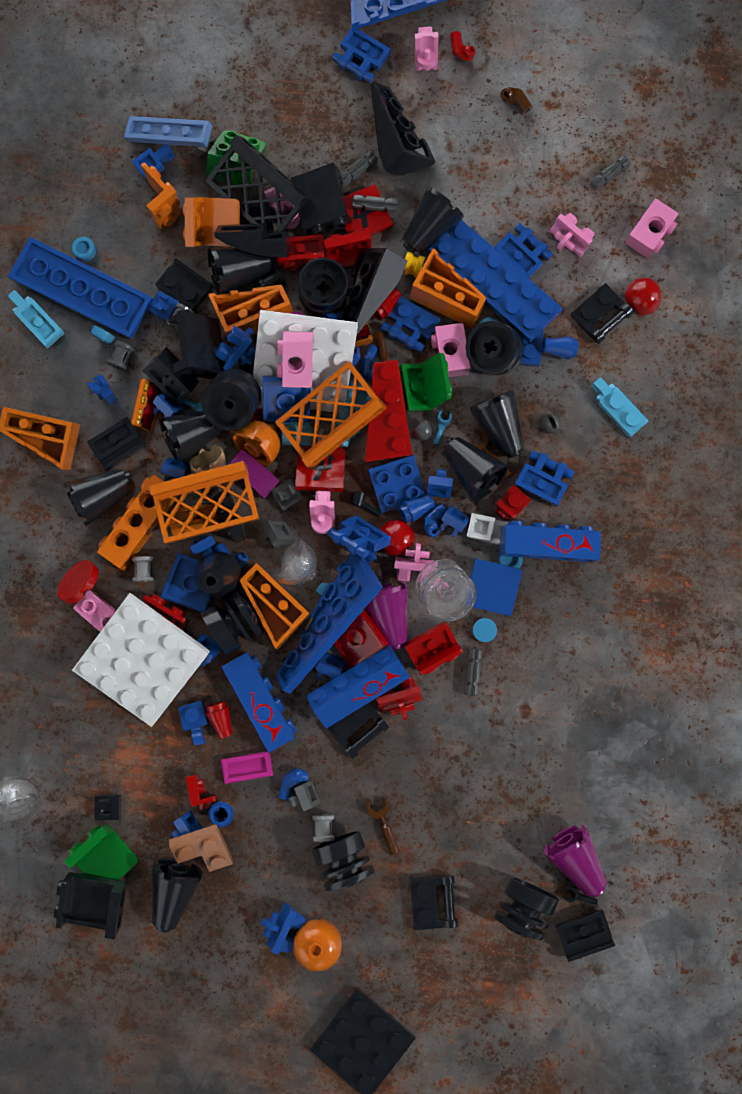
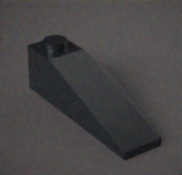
[370,81,435,175]
[341,248,407,334]

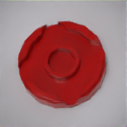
[57,560,99,604]

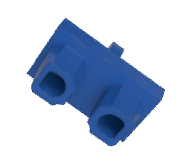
[215,326,256,370]
[261,903,306,955]

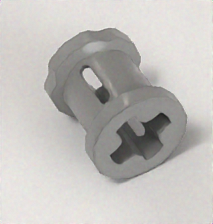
[132,556,154,582]
[312,814,335,842]

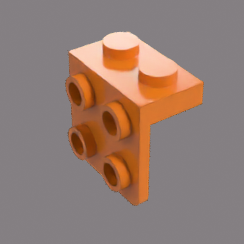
[140,162,182,231]
[183,197,240,247]

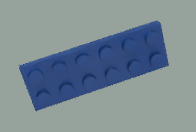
[428,220,563,343]
[8,237,153,340]

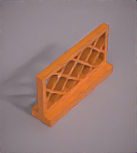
[275,361,387,468]
[149,461,259,544]

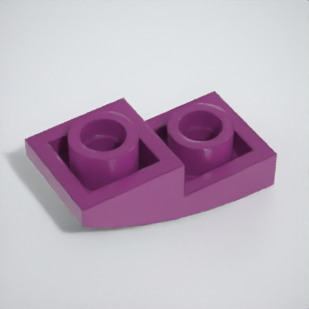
[227,449,279,499]

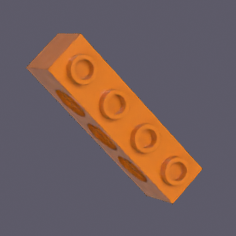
[97,474,179,571]

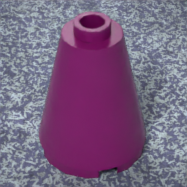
[365,581,408,650]
[543,825,607,897]

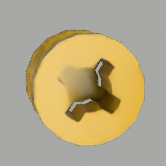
[404,252,426,278]

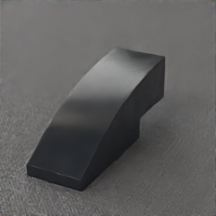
[214,223,291,258]

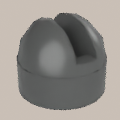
[541,414,561,434]
[412,420,432,440]

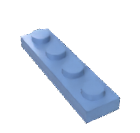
[124,116,213,147]

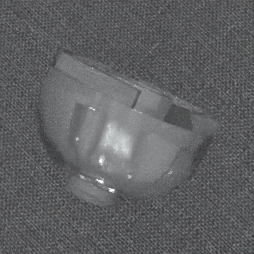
[272,538,318,587]
[0,776,41,822]

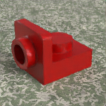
[494,485,531,521]
[186,774,218,810]

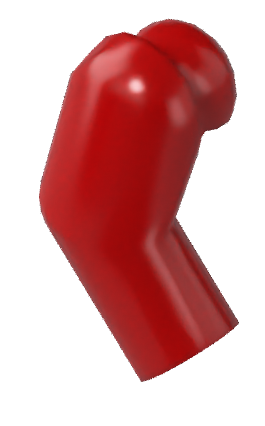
[450,31,476,61]

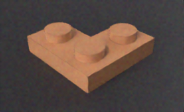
[169,824,233,872]

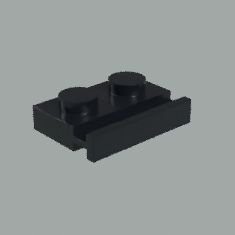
[155,258,213,312]
[87,417,147,472]
[218,491,246,542]
[555,909,615,962]

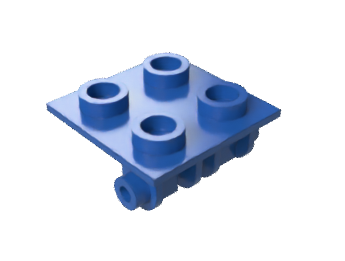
[368,455,426,513]

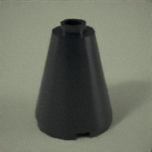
[402,186,464,254]
[207,247,274,294]
[470,390,524,459]
[159,411,226,463]
[443,437,508,502]
[63,469,134,527]
[194,551,243,600]
[152,858,203,932]

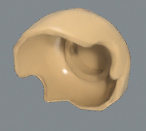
[189,444,226,474]

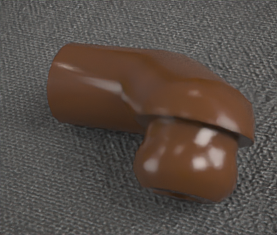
[500,87,533,114]

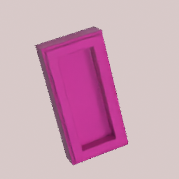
[221,751,273,784]

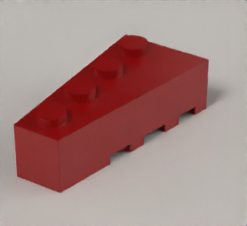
[365,359,412,463]

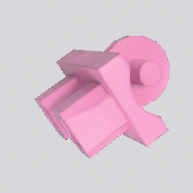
[415,27,438,71]
[549,213,595,258]
[310,491,335,534]
[394,543,438,584]

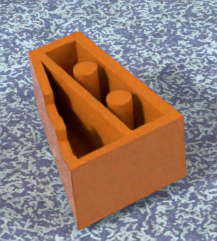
[410,248,486,329]
[208,285,293,345]
[0,407,81,470]
[240,563,310,650]

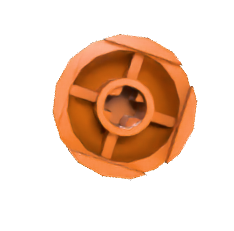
[232,420,281,467]
[293,919,342,972]

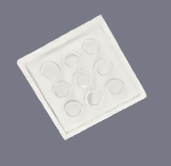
[253,310,358,413]
[72,593,210,727]

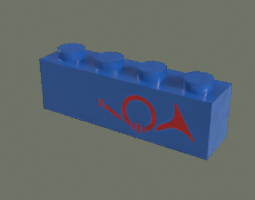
[500,521,601,563]
[307,645,410,729]
[222,652,297,753]

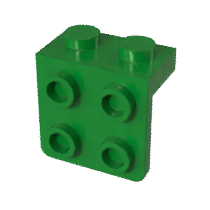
[206,130,266,190]
[399,353,452,412]
[64,824,139,881]

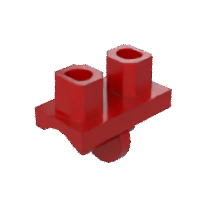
[377,677,422,720]

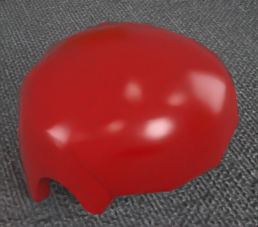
[625,278,662,316]
[379,520,416,556]

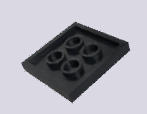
[310,987,416,1094]

